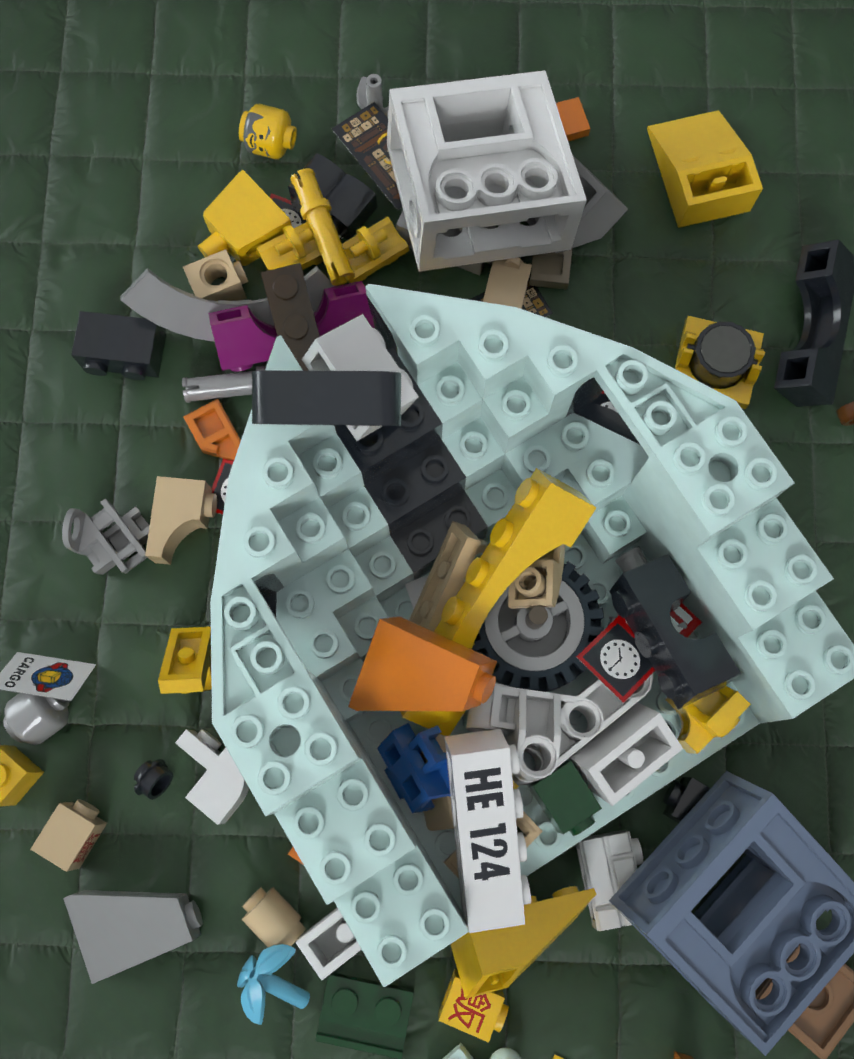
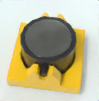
[675,316,765,409]

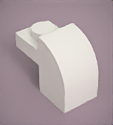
[175,729,249,825]

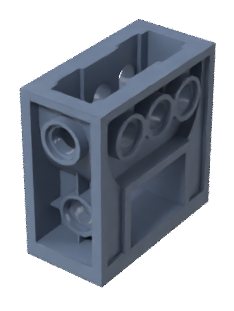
[609,771,854,1056]

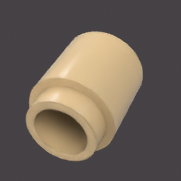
[242,887,306,947]

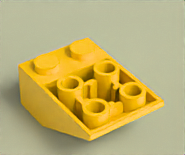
[647,110,763,228]
[451,886,597,999]

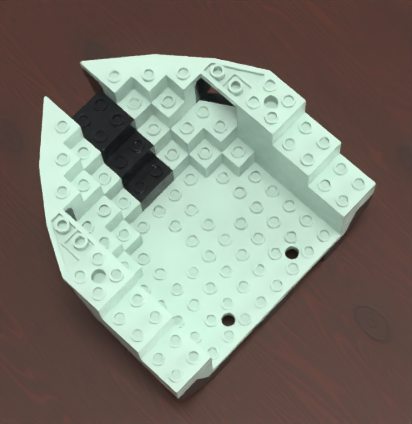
[210,284,854,987]

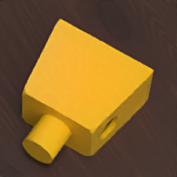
[198,170,292,266]

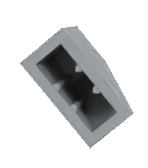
[63,890,203,984]

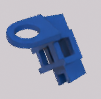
[377,723,450,814]

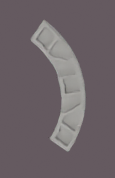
[120,266,335,342]

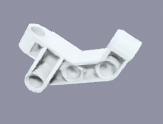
[466,617,653,785]

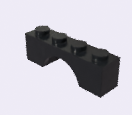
[774,239,854,407]

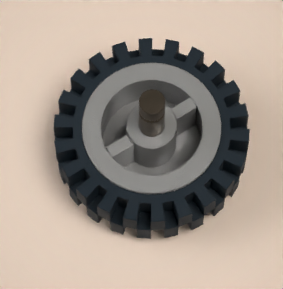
[472,561,604,692]

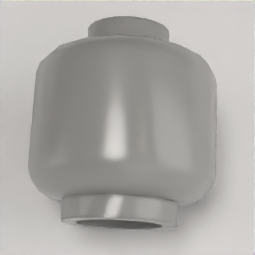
[3,693,69,745]

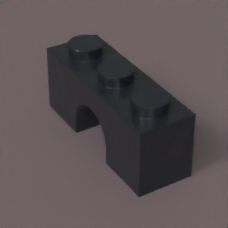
[609,554,741,710]

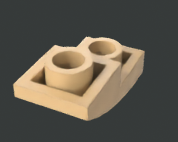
[508,544,565,609]

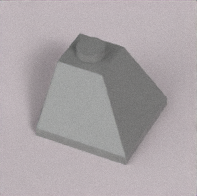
[526,156,628,253]

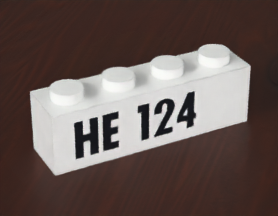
[444,729,531,933]

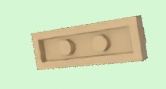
[409,521,488,632]

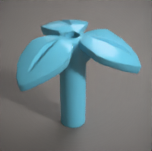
[237,944,310,1025]

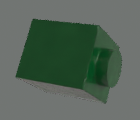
[527,761,602,836]

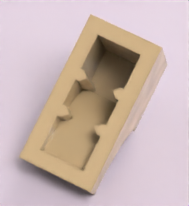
[145,476,217,565]

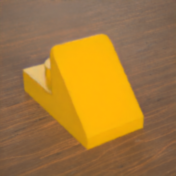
[158,626,212,694]

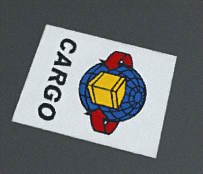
[0,652,96,701]

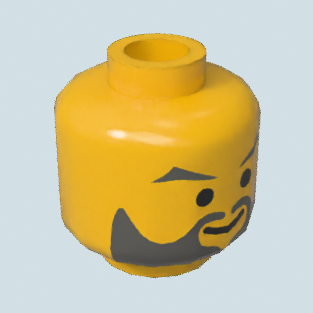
[239,104,297,159]

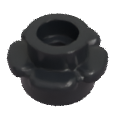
[134,759,173,800]

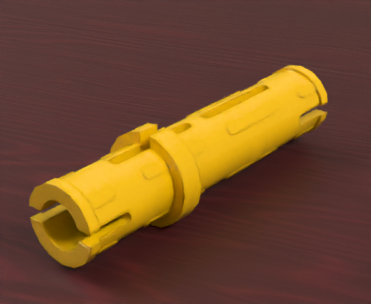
[291,168,355,286]

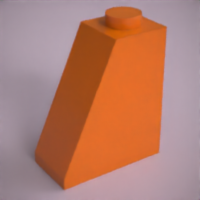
[348,616,497,711]

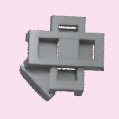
[62,498,150,575]

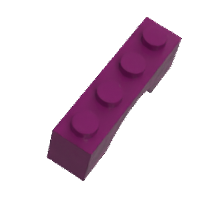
[208,281,375,372]

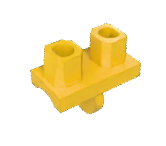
[342,216,409,283]
[257,221,324,271]

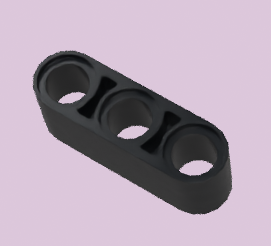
[252,370,401,426]

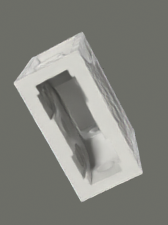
[387,70,587,272]

